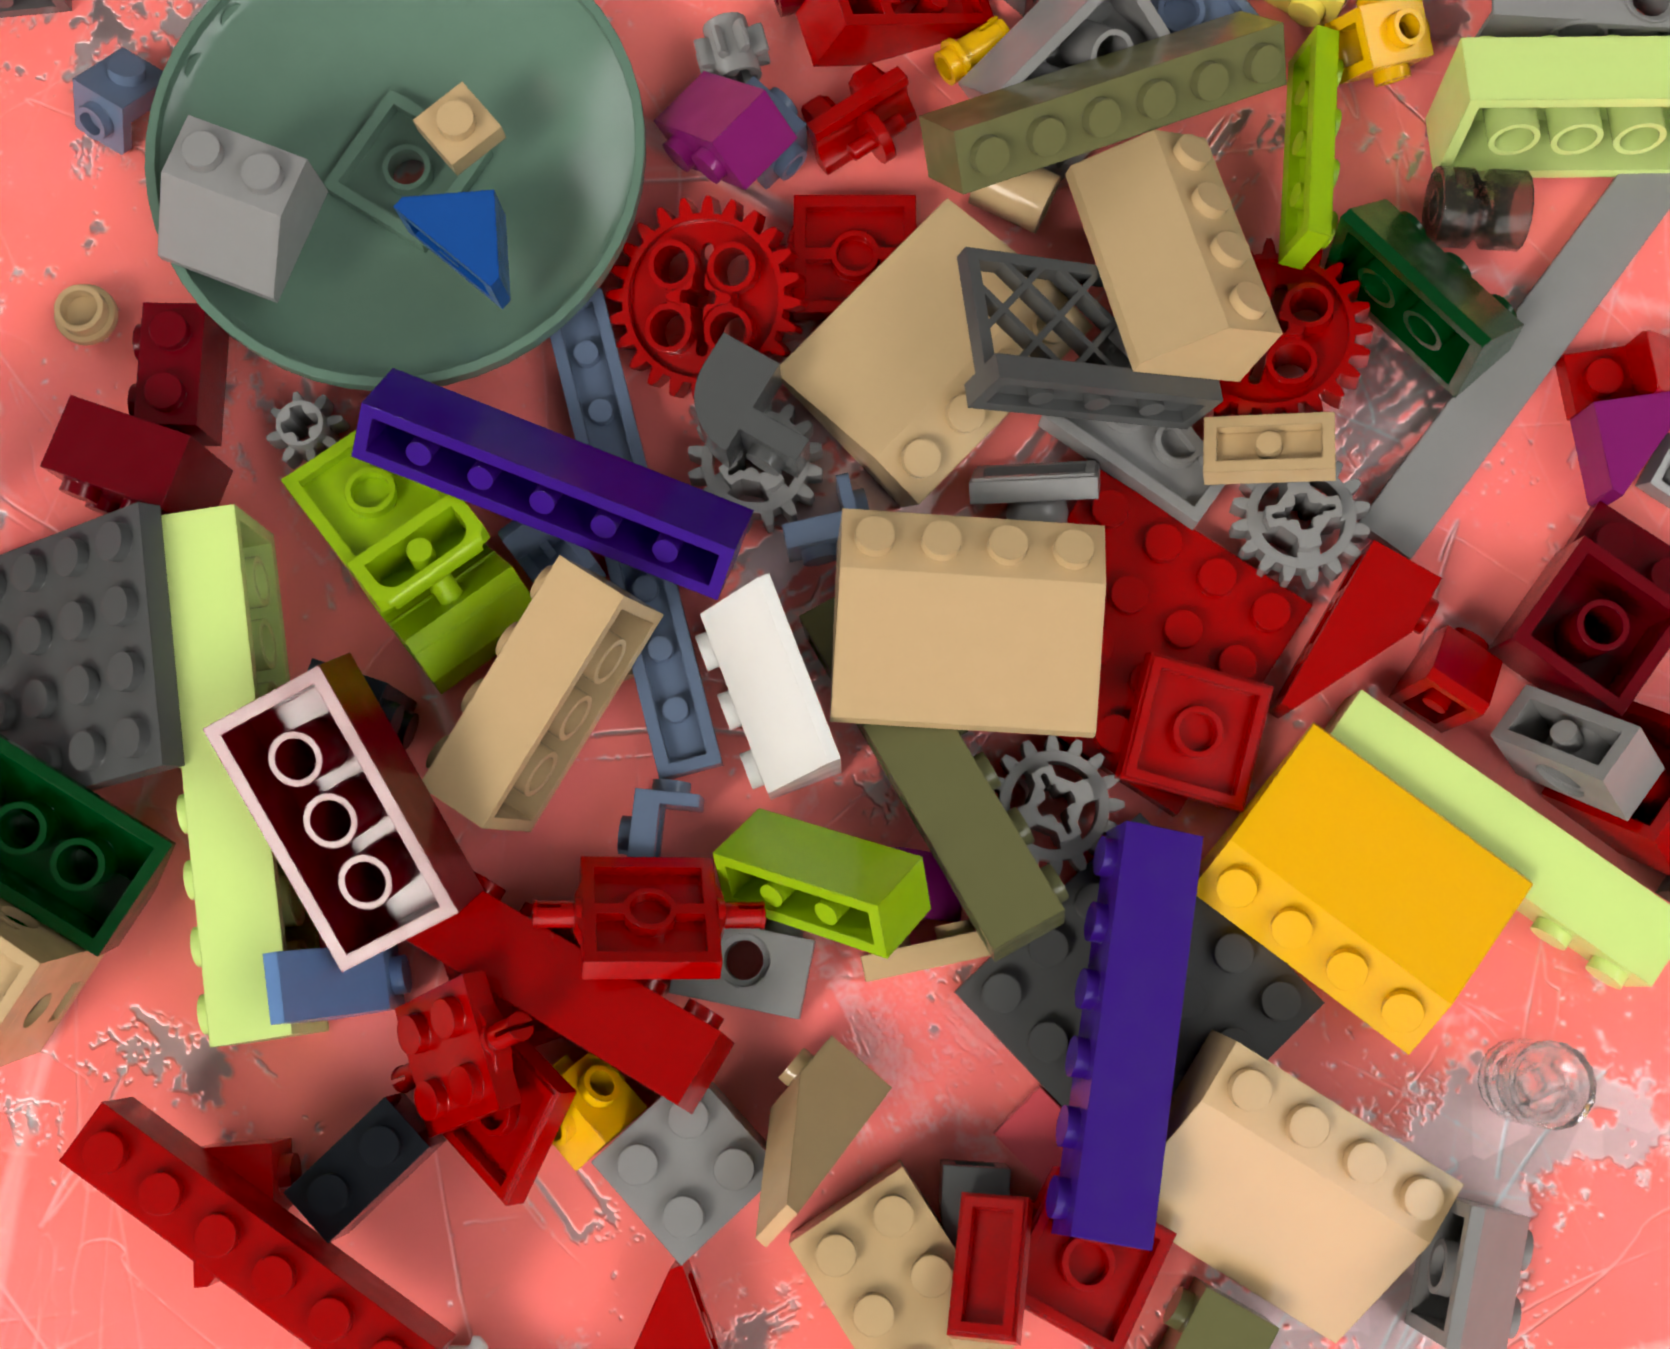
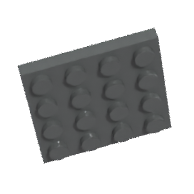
[0,502,185,791]
[954,813,1325,1107]

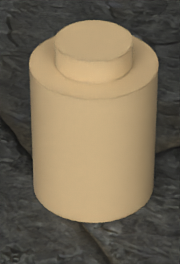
[968,168,1061,233]

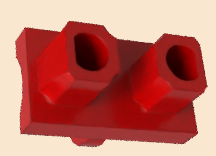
[801,63,917,175]

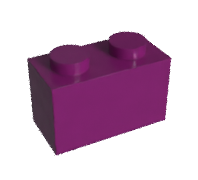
[653,71,797,190]

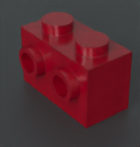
[127,302,230,446]

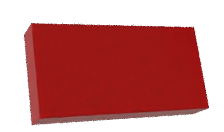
[947,1192,1034,1346]

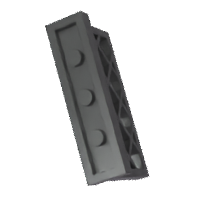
[957,247,1223,429]

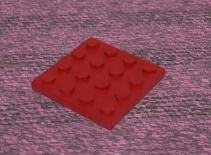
[1056,469,1313,817]

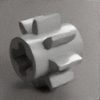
[693,12,771,84]
[266,391,350,470]

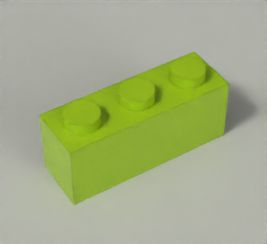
[712,808,931,959]

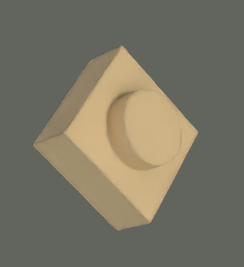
[413,82,506,176]

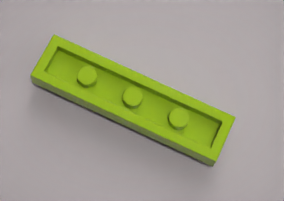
[1278,25,1344,270]

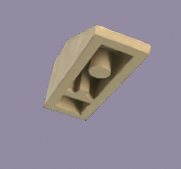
[755,1035,892,1247]

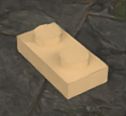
[1203,412,1336,485]
[860,919,991,982]

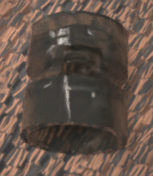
[1422,166,1534,252]

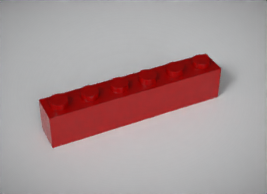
[407,871,735,1114]
[59,1097,456,1349]

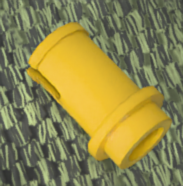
[934,16,1010,86]

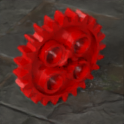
[606,195,808,399]
[1213,238,1374,417]

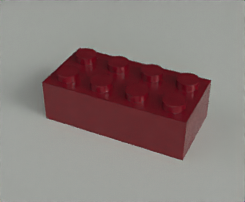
[203,652,484,972]

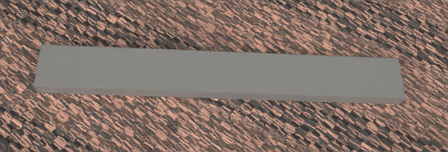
[1358,173,1670,560]

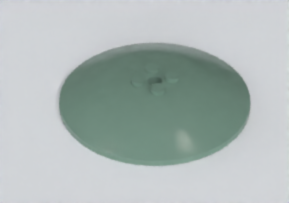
[145,0,646,391]

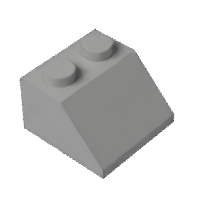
[157,115,328,303]
[1404,1197,1534,1349]

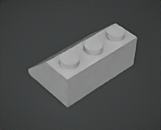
[958,0,1170,182]

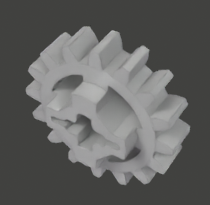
[688,403,823,534]
[1229,461,1371,590]
[993,735,1125,876]

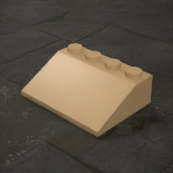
[780,198,1094,508]
[830,508,1106,738]
[1156,1030,1464,1344]

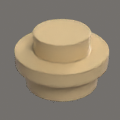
[54,284,119,346]

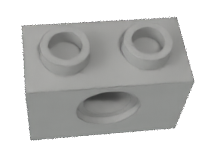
[1490,684,1665,821]
[668,919,816,1019]

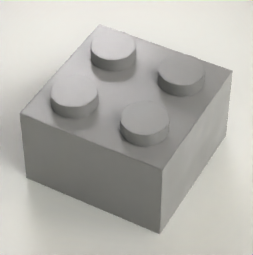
[591,1081,766,1266]

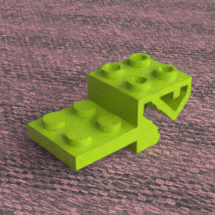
[281,430,532,694]

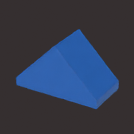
[393,189,511,309]

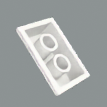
[695,573,842,800]

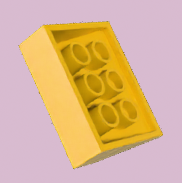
[1196,721,1533,1055]

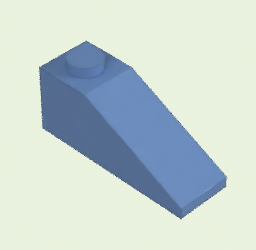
[263,945,412,1025]

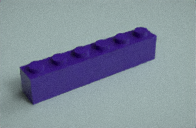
[351,368,754,600]
[1046,820,1204,1251]

